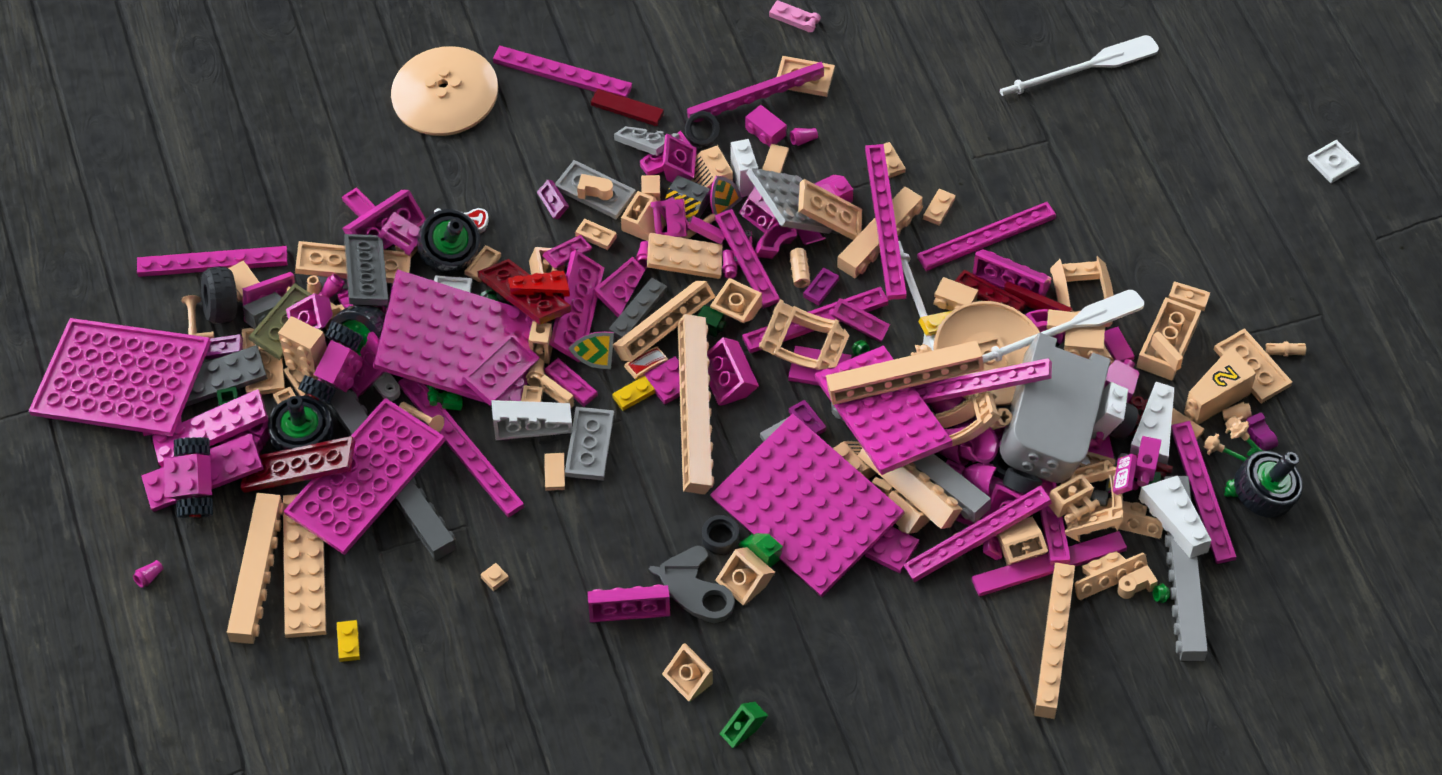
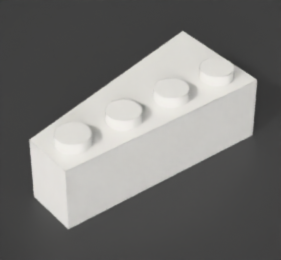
[1130,382,1174,465]
[491,400,572,440]
[1139,475,1211,558]

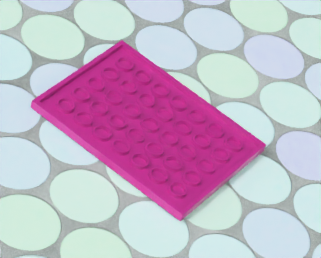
[373,269,538,403]
[29,318,211,436]
[710,413,905,597]

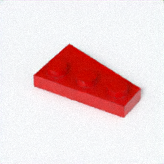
[508,271,570,297]

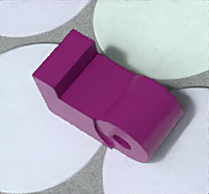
[1246,412,1278,451]

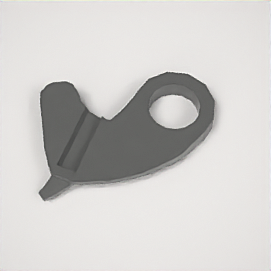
[649,546,735,623]

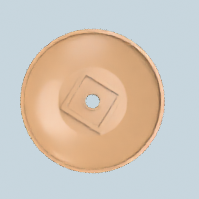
[391,46,498,136]
[933,301,1040,406]

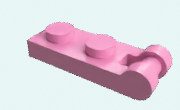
[769,0,821,32]

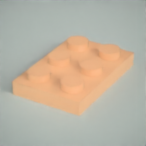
[777,56,835,97]

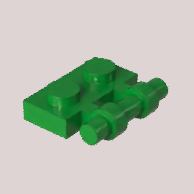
[427,385,462,410]

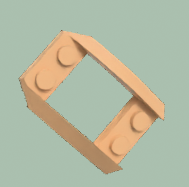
[1050,256,1114,327]
[759,299,849,370]
[932,391,1002,447]
[1061,460,1123,542]

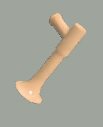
[181,295,214,338]
[399,402,444,432]

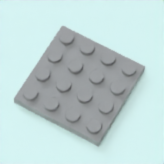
[746,168,833,234]

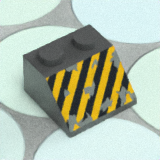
[665,175,710,223]

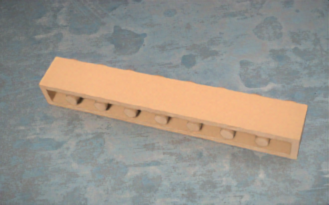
[826,341,984,405]
[227,493,285,644]
[1034,563,1075,719]

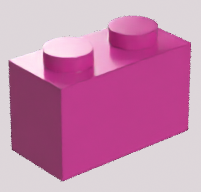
[745,105,787,147]

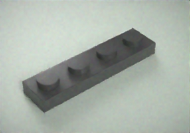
[609,278,667,339]

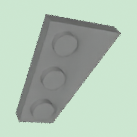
[614,126,679,156]

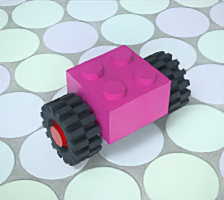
[298,321,364,404]
[163,437,213,518]

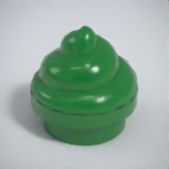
[1224,479,1238,497]

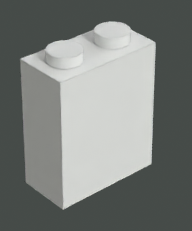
[731,139,758,197]
[1091,382,1128,440]

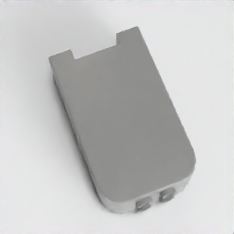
[1000,333,1111,483]

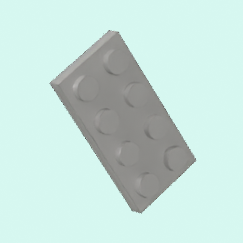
[555,160,636,220]
[565,407,614,480]

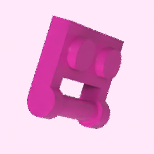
[651,199,688,237]
[378,212,420,256]

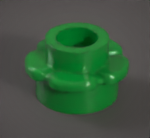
[852,340,870,357]
[1153,583,1170,603]

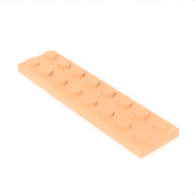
[283,494,326,638]

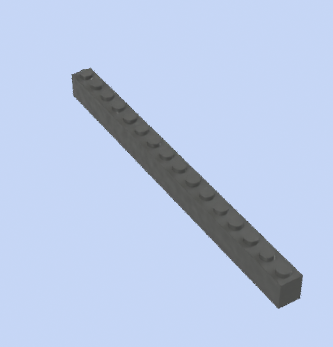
[311,377,456,561]

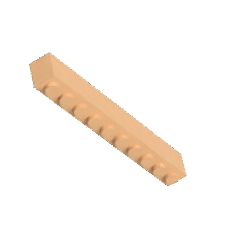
[678,314,714,494]

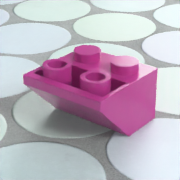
[739,187,778,233]

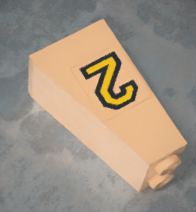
[1184,347,1256,425]

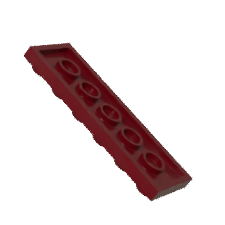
[477,259,572,325]
[240,436,356,493]

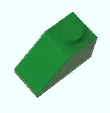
[739,533,783,567]
[720,702,768,748]

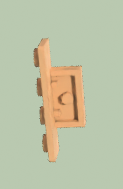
[1084,498,1163,539]
[1074,551,1148,600]

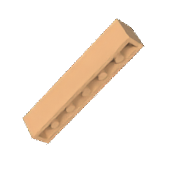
[837,187,923,278]
[613,281,715,362]
[858,448,962,529]

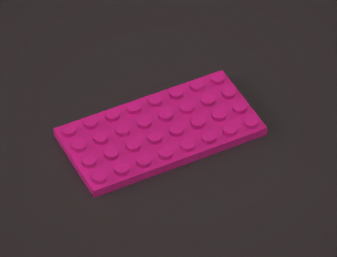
[815,346,953,475]
[284,398,446,555]

